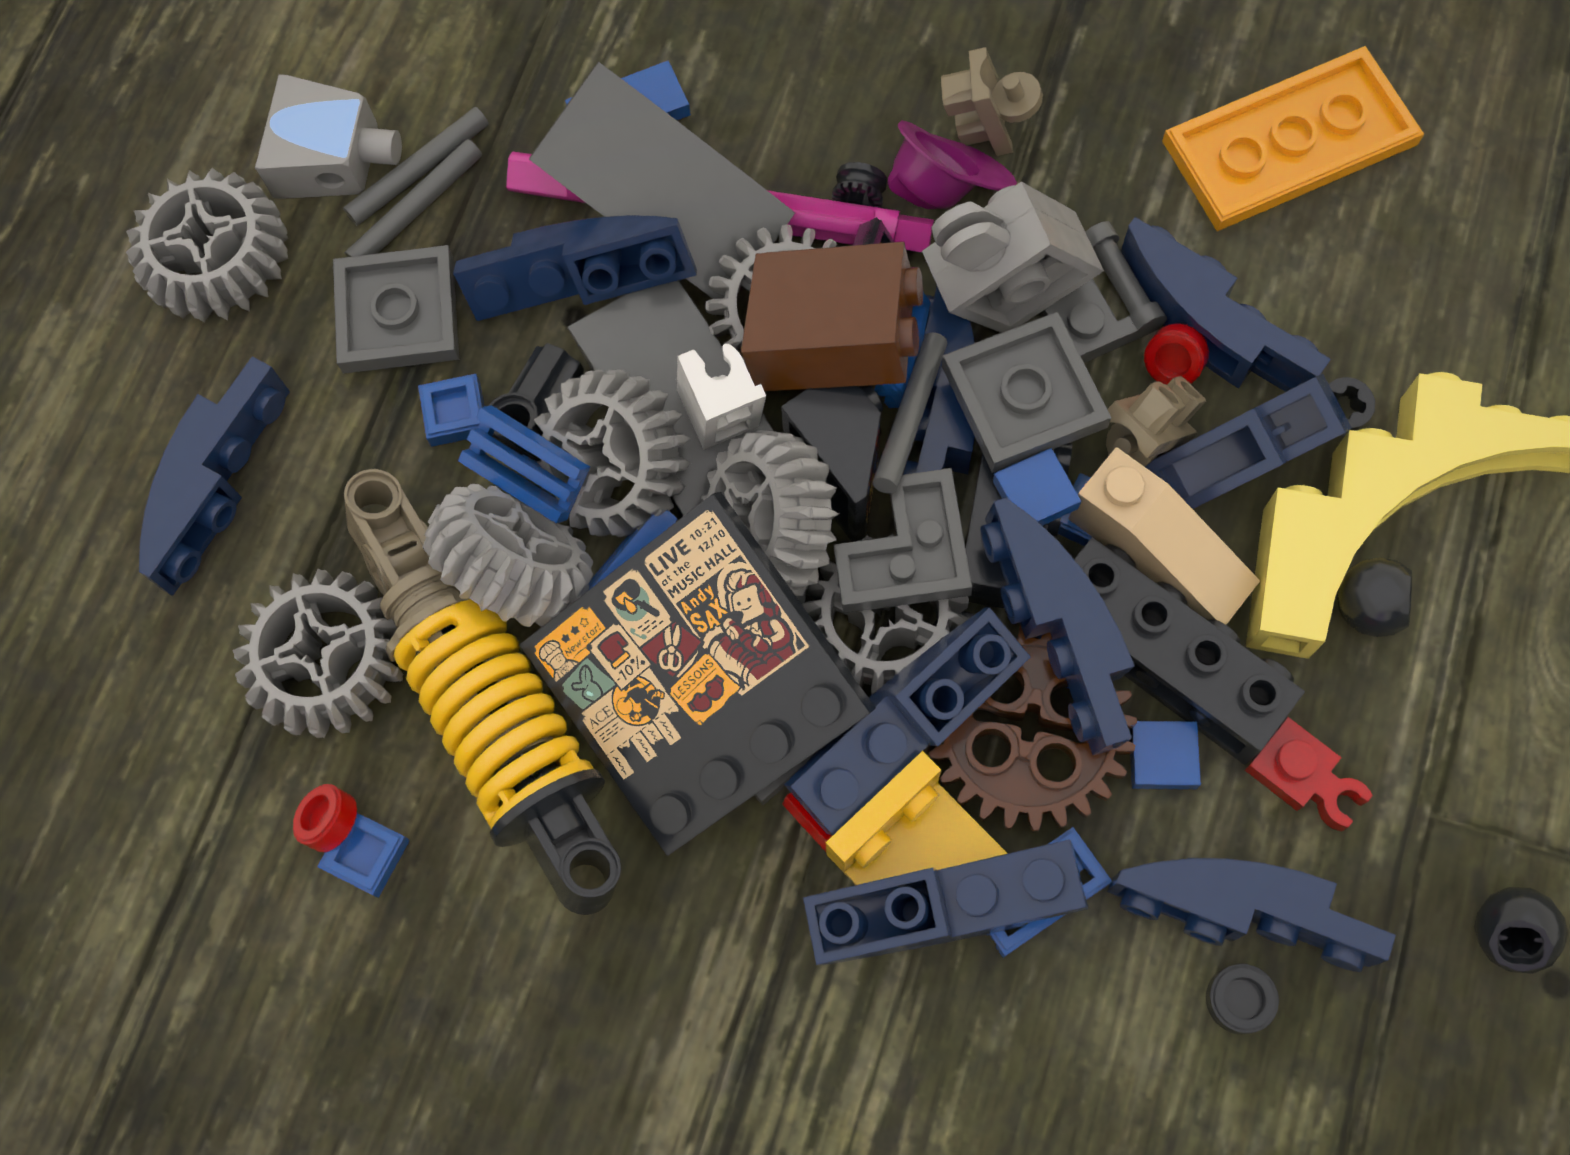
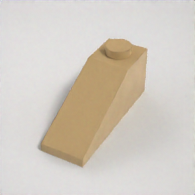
[1069,447,1260,625]

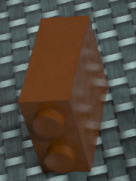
[741,242,923,391]

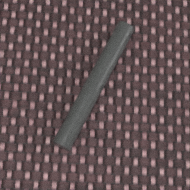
[343,107,489,226]
[344,139,482,257]
[872,332,947,493]

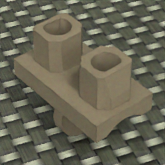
[941,47,1043,156]
[1106,376,1206,467]

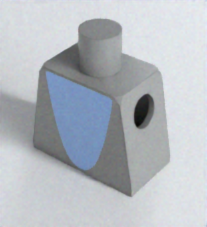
[255,74,402,199]

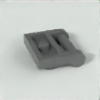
[1039,221,1167,363]

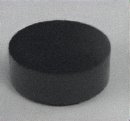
[1206,964,1279,1034]

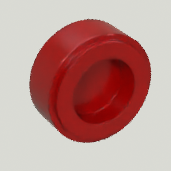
[1144,324,1209,385]
[293,784,357,853]

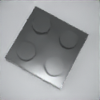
[333,245,459,374]
[942,312,1111,473]

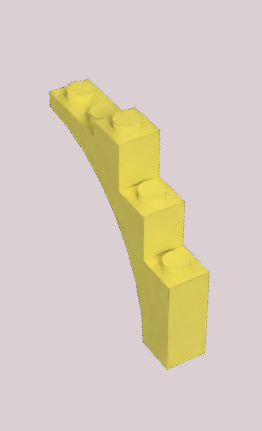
[1246,372,1570,659]

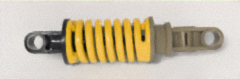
[344,469,621,915]

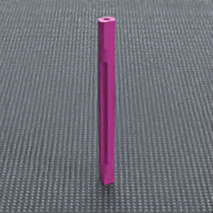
[506,152,934,252]

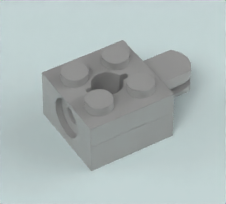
[922,182,1104,333]

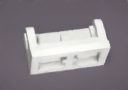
[677,344,766,450]

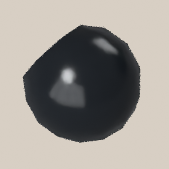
[1337,557,1412,637]
[1474,887,1568,974]

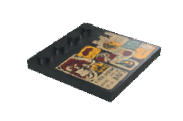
[519,492,876,856]

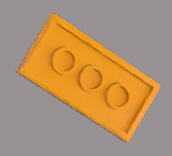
[1162,46,1424,231]

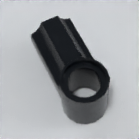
[489,343,584,462]

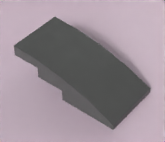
[529,62,795,299]
[567,280,773,518]

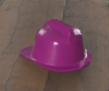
[887,120,1017,210]

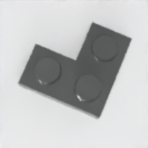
[834,468,972,613]

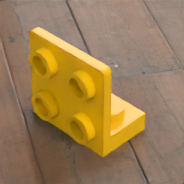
[826,751,1008,885]

